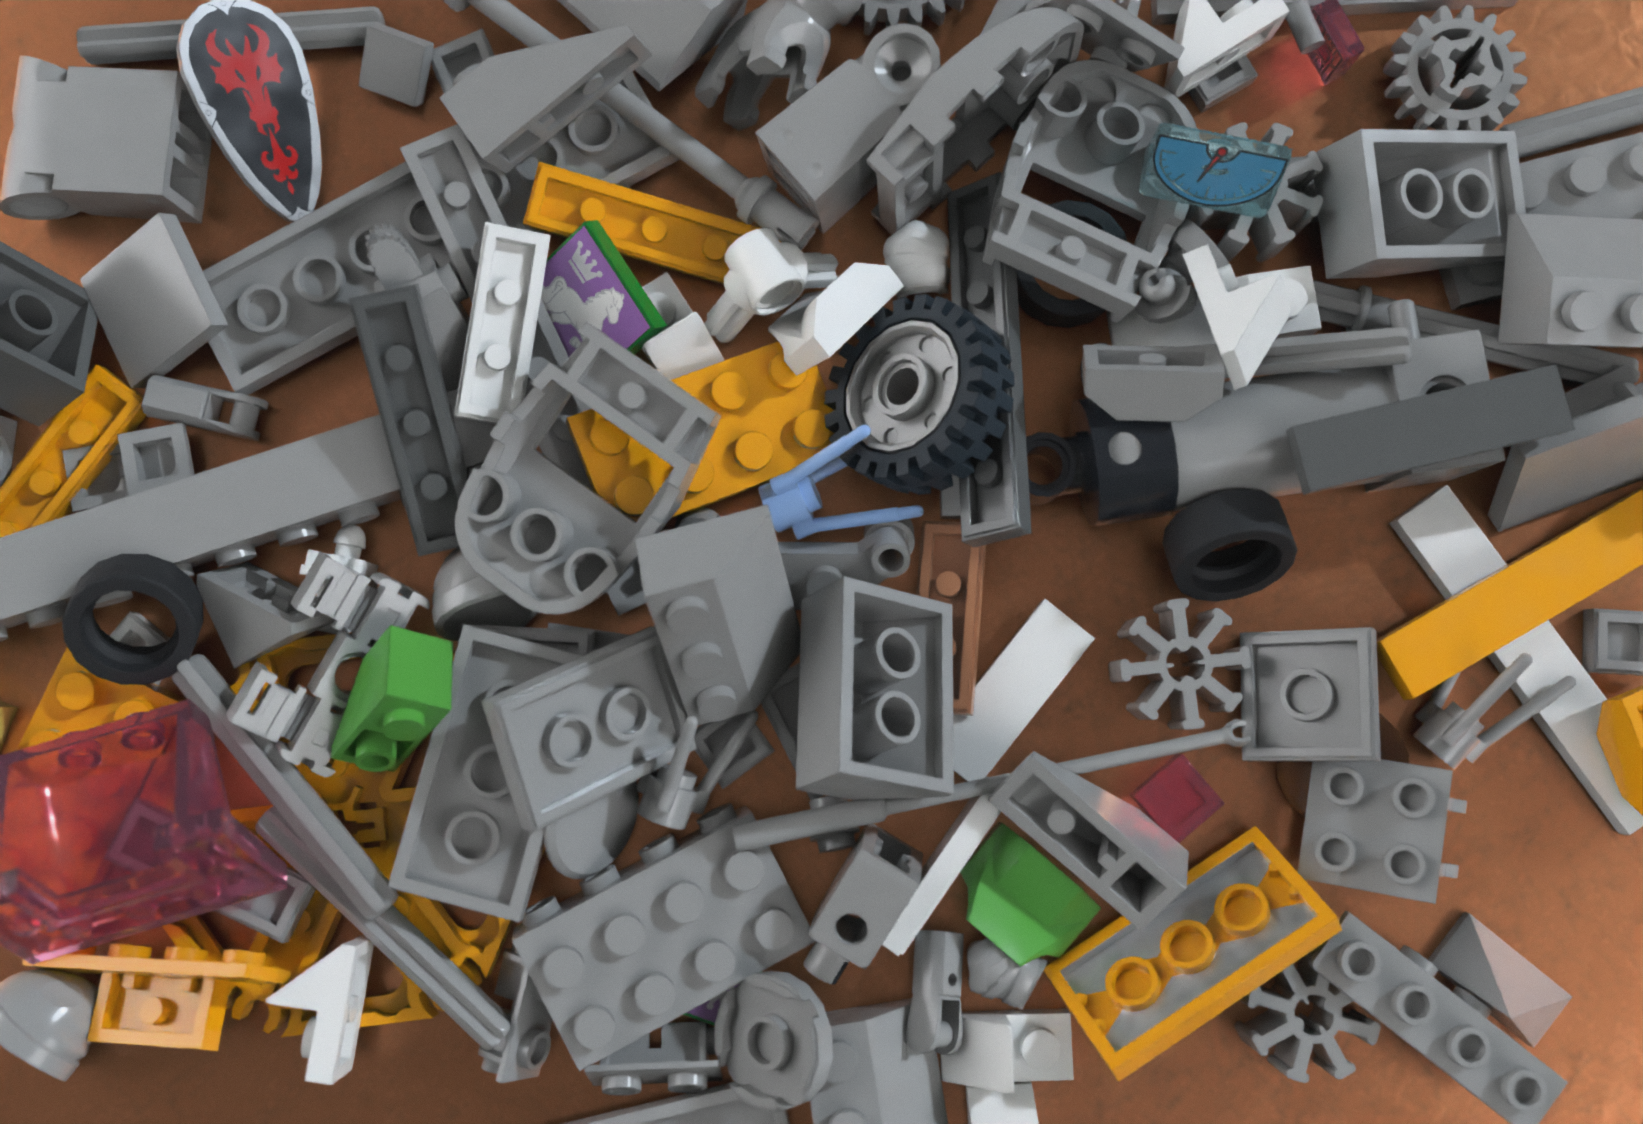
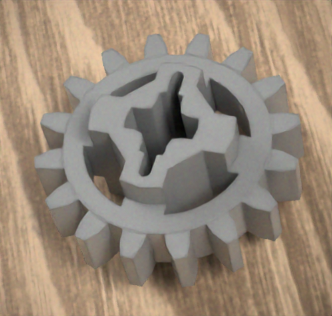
[1383,5,1528,131]

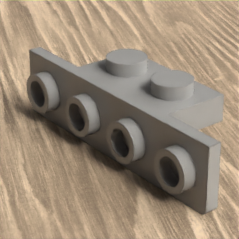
[1309,911,1568,1124]

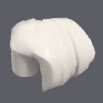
[883,220,950,299]

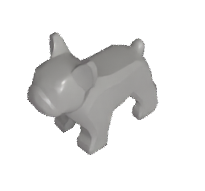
[695,0,863,131]

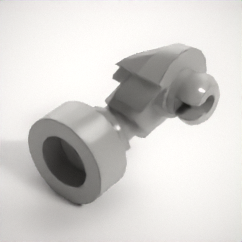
[1135,219,1229,324]

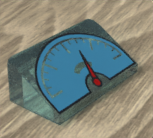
[1139,122,1292,218]

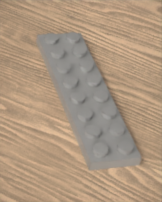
[203,72,680,395]

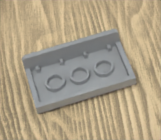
[512,803,816,1071]

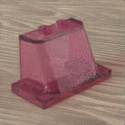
[0,699,287,964]

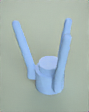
[758,424,924,540]

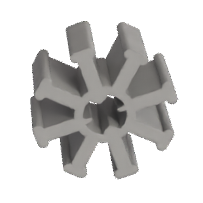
[1184,122,1323,262]
[1108,598,1251,730]
[1235,946,1381,1083]

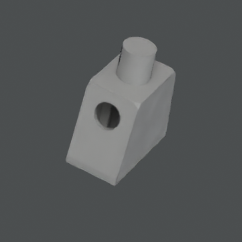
[803,824,923,985]

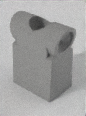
[755,23,941,234]
[0,55,212,224]

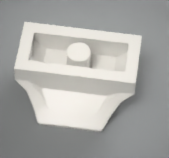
[768,262,904,376]

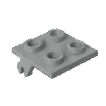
[1024,0,1185,73]
[1298,759,1467,904]

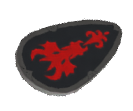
[176,0,322,223]

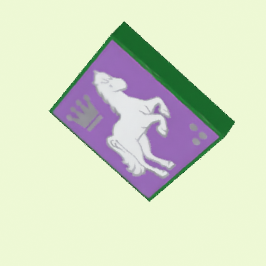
[541,220,667,357]

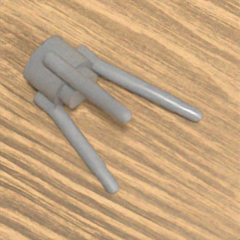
[1413,653,1576,770]
[636,710,759,830]

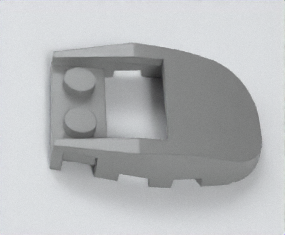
[867,7,1084,235]
[982,60,1199,324]
[455,322,721,614]

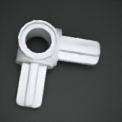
[704,228,839,343]

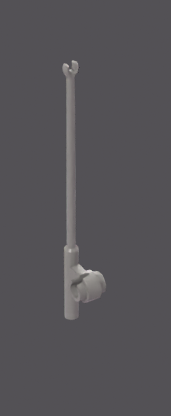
[732,719,1251,853]

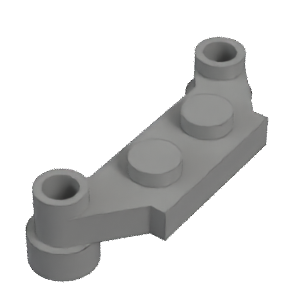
[675,507,915,610]

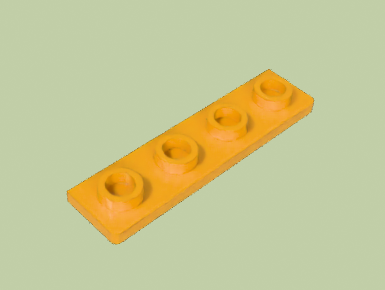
[22,941,291,1051]

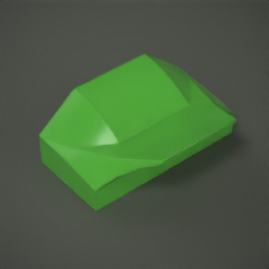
[960,822,1101,967]

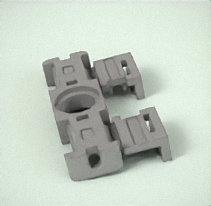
[226,551,430,777]

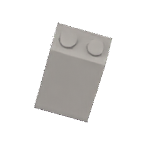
[1314,129,1526,279]

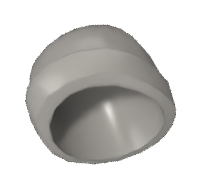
[432,547,538,641]
[0,968,98,1082]

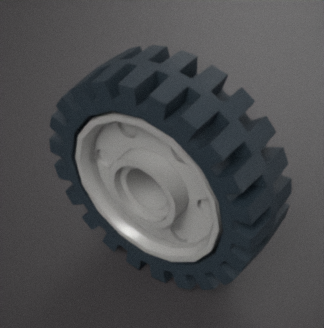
[824,294,1015,495]

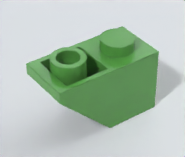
[331,625,453,772]

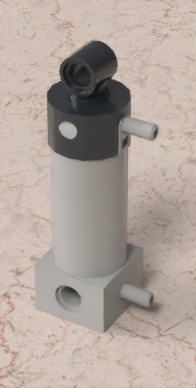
[1026,299,1505,526]

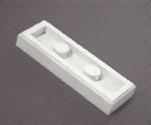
[454,222,551,425]
[953,599,1095,782]
[882,776,1001,956]

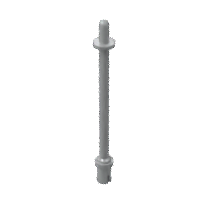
[444,0,819,250]

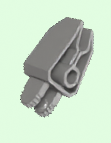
[365,222,470,392]

